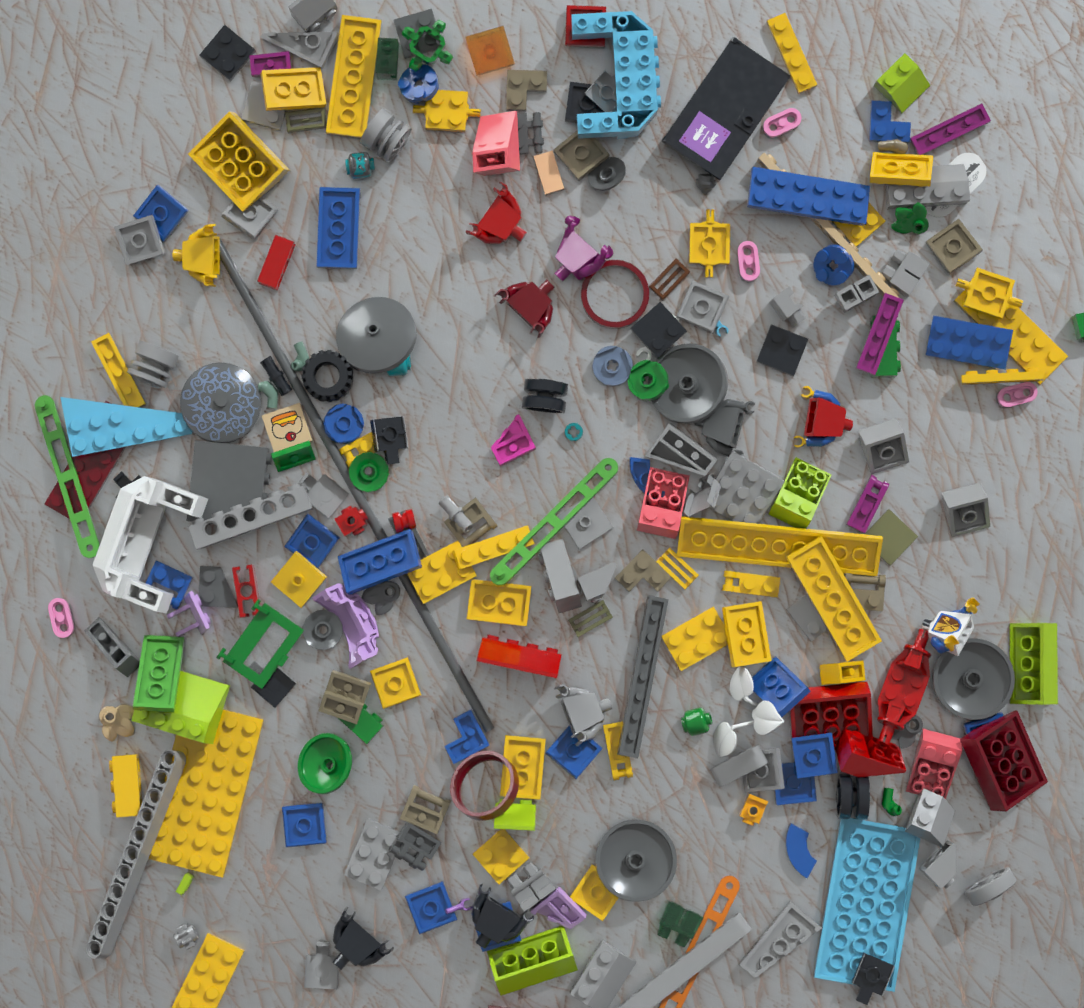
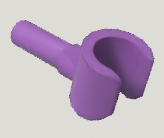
[445,898,472,914]

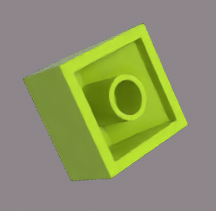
[874,53,930,114]
[494,798,536,831]

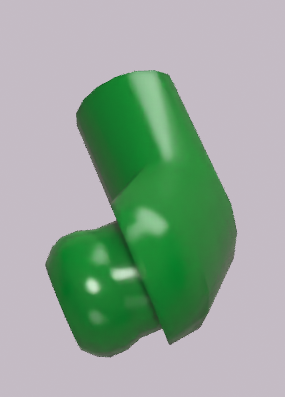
[882,788,902,816]

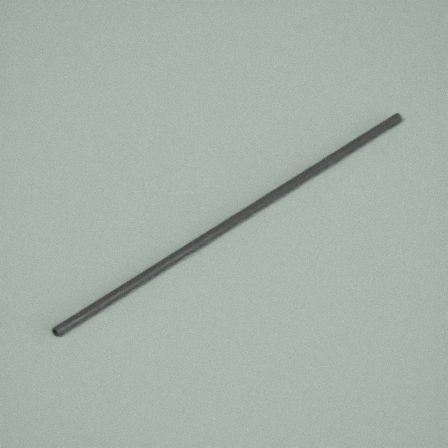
[220,239,494,732]

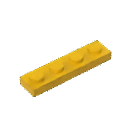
[767,13,817,94]
[91,333,146,408]
[961,368,1044,385]
[452,525,534,570]

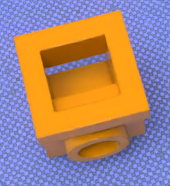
[739,793,768,826]

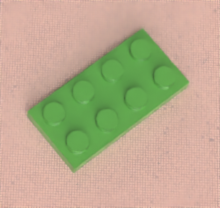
[133,635,185,712]

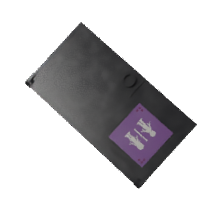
[662,37,791,180]

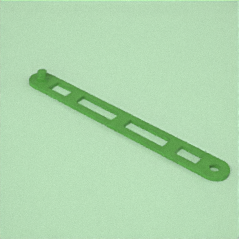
[35,395,100,558]
[490,458,618,586]

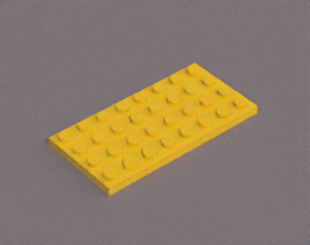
[148,709,264,878]

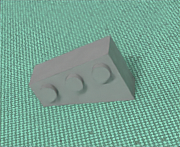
[645,423,718,476]
[537,539,582,613]

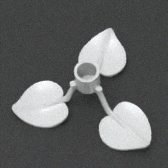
[714,666,784,758]

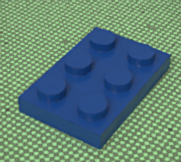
[752,656,811,718]

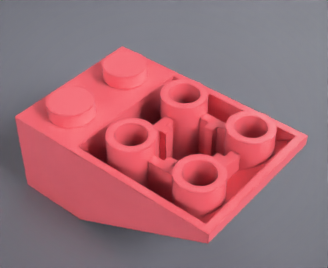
[472,111,520,176]
[637,467,690,539]
[906,729,963,800]

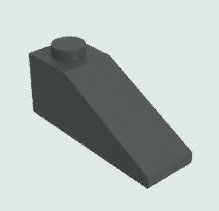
[84,617,140,677]

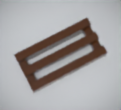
[649,258,690,301]

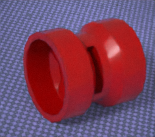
[392,509,416,533]

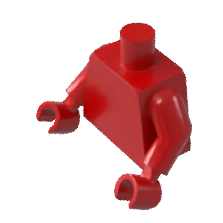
[466,182,527,244]

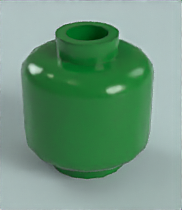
[681,707,713,736]

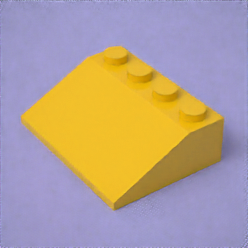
[188,111,290,212]

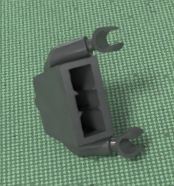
[694,399,755,457]

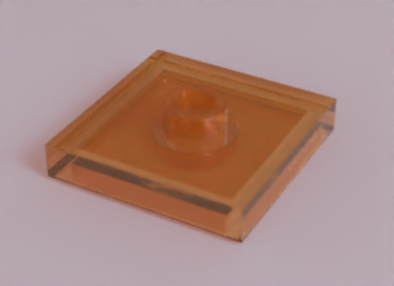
[465,26,515,76]

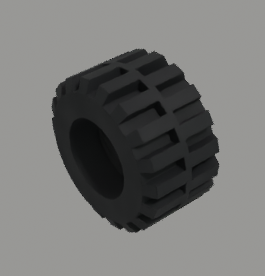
[301,350,353,402]

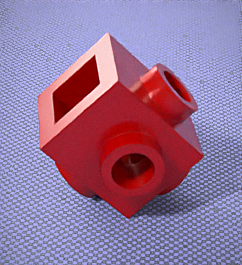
[335,506,368,537]

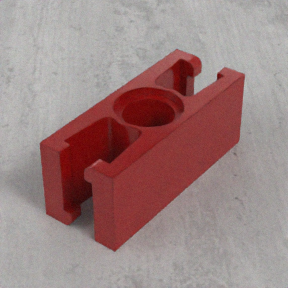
[257,235,296,291]
[232,564,260,618]

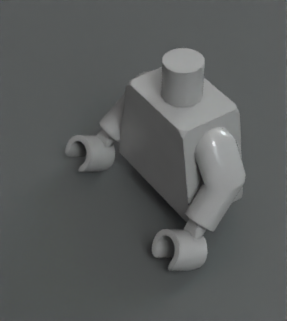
[554,684,612,746]

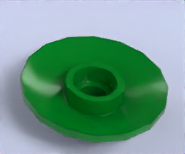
[349,452,389,492]

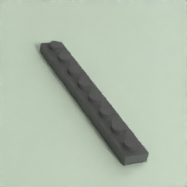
[617,595,669,759]

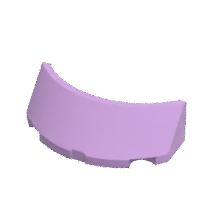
[312,583,379,669]

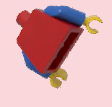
[794,386,853,448]

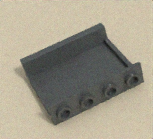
[186,440,272,529]

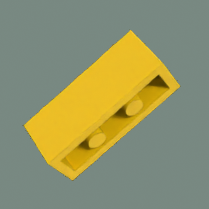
[109,754,143,818]

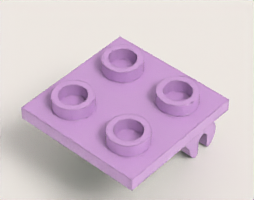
[167,591,211,637]

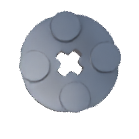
[592,346,633,386]

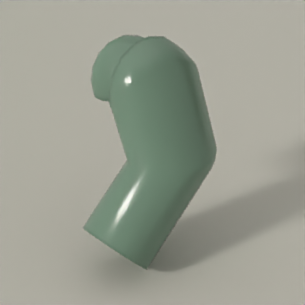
[291,341,309,371]
[258,381,278,409]

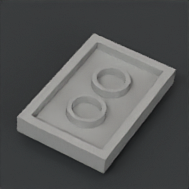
[344,818,401,891]

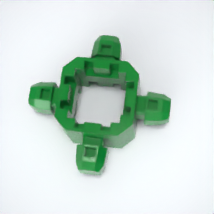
[402,20,453,72]

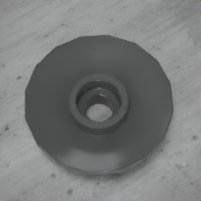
[588,157,626,191]
[303,610,343,650]

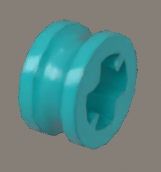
[565,423,583,441]

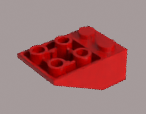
[835,729,906,777]

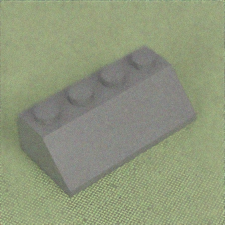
[885,164,970,210]

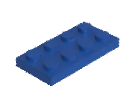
[317,187,360,269]
[926,316,1013,370]
[337,529,422,595]

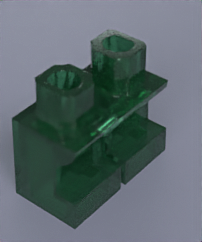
[376,38,399,80]
[657,900,704,947]

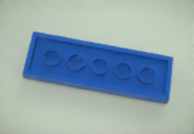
[747,167,870,226]

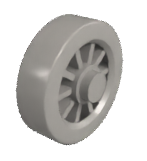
[965,867,1017,906]

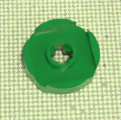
[628,360,669,401]

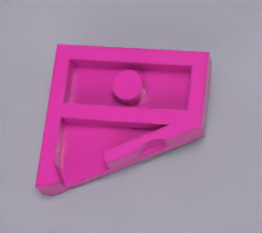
[491,414,536,467]

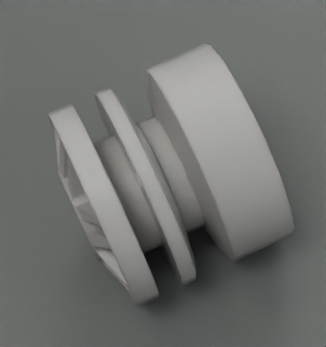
[360,108,412,163]
[127,341,179,388]

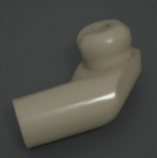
[878,139,908,154]

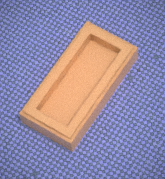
[533,150,564,195]

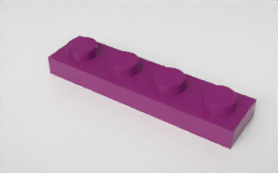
[910,103,991,155]
[856,293,904,376]

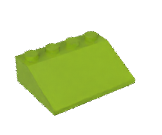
[131,671,230,744]

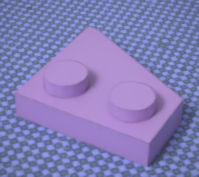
[530,887,587,929]

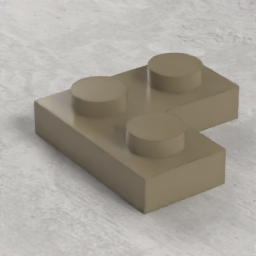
[506,70,547,111]
[615,549,671,592]

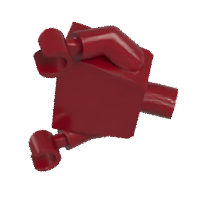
[494,279,555,338]

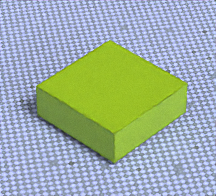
[175,872,194,895]

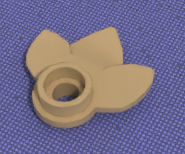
[99,704,134,742]

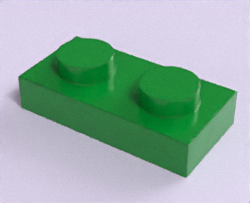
[271,441,316,472]

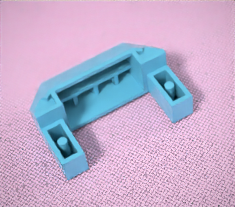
[571,11,661,140]

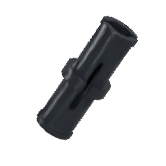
[260,356,292,396]

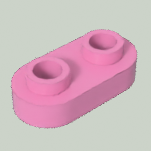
[763,108,802,138]
[737,241,760,282]
[997,382,1038,408]
[48,598,74,638]

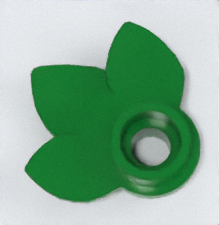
[891,202,929,234]

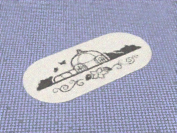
[925,153,986,217]

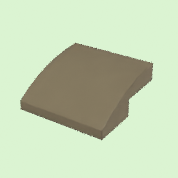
[318,670,371,724]

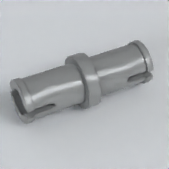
[439,495,474,533]

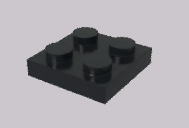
[199,24,256,81]

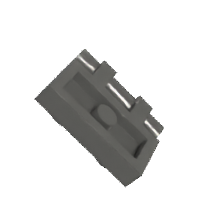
[517,112,544,155]
[389,821,442,871]

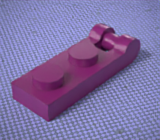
[846,475,889,534]

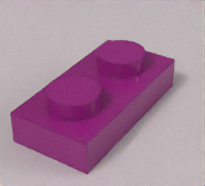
[249,51,291,77]

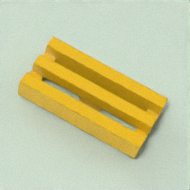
[656,547,699,590]

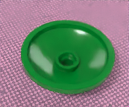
[298,733,352,794]

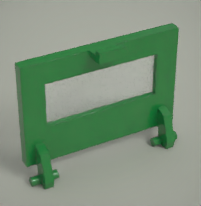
[216,599,304,689]

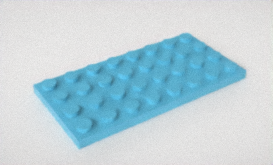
[813,818,920,992]

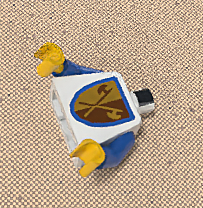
[922,598,980,656]

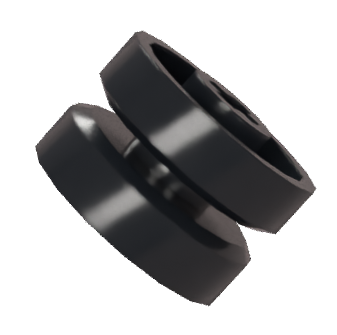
[522,379,568,413]
[836,774,870,820]

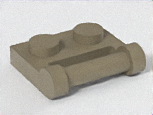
[444,497,497,547]
[844,573,886,611]
[400,785,451,834]

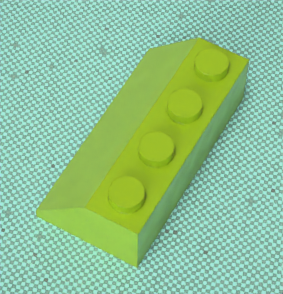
[1010,623,1058,705]
[487,926,578,996]

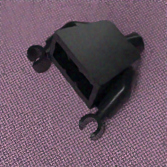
[472,884,534,949]
[332,907,394,970]

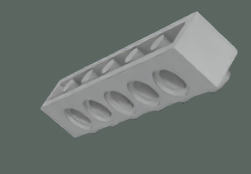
[188,483,313,550]

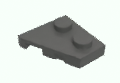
[198,566,238,608]

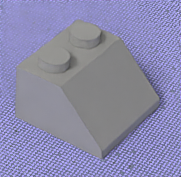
[288,0,338,32]
[858,418,909,474]
[942,483,991,537]
[577,562,617,603]
[905,789,955,847]
[919,840,956,889]

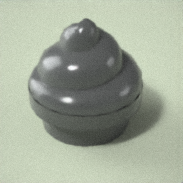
[696,174,716,195]

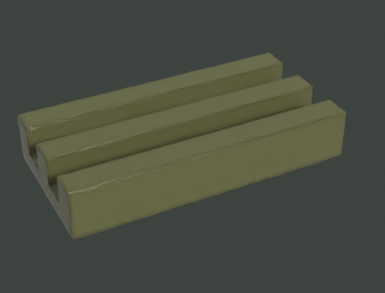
[285,107,327,133]
[568,600,613,637]

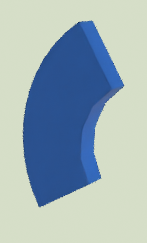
[630,457,665,499]
[786,823,817,878]

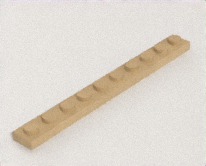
[757,152,900,298]

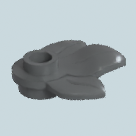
[361,581,400,615]
[885,713,923,748]

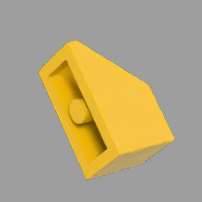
[819,660,866,685]

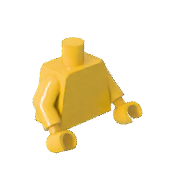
[172,224,220,287]

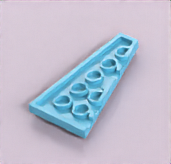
[60,397,192,457]

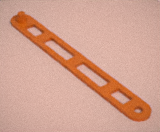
[659,876,740,1008]

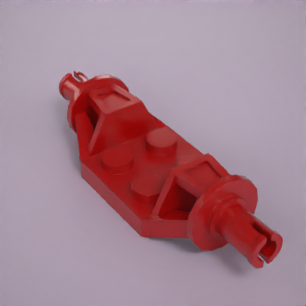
[877,629,931,746]

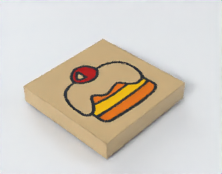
[262,403,313,452]

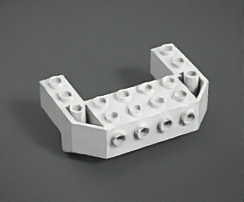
[93,476,208,613]

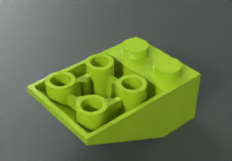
[768,457,831,529]

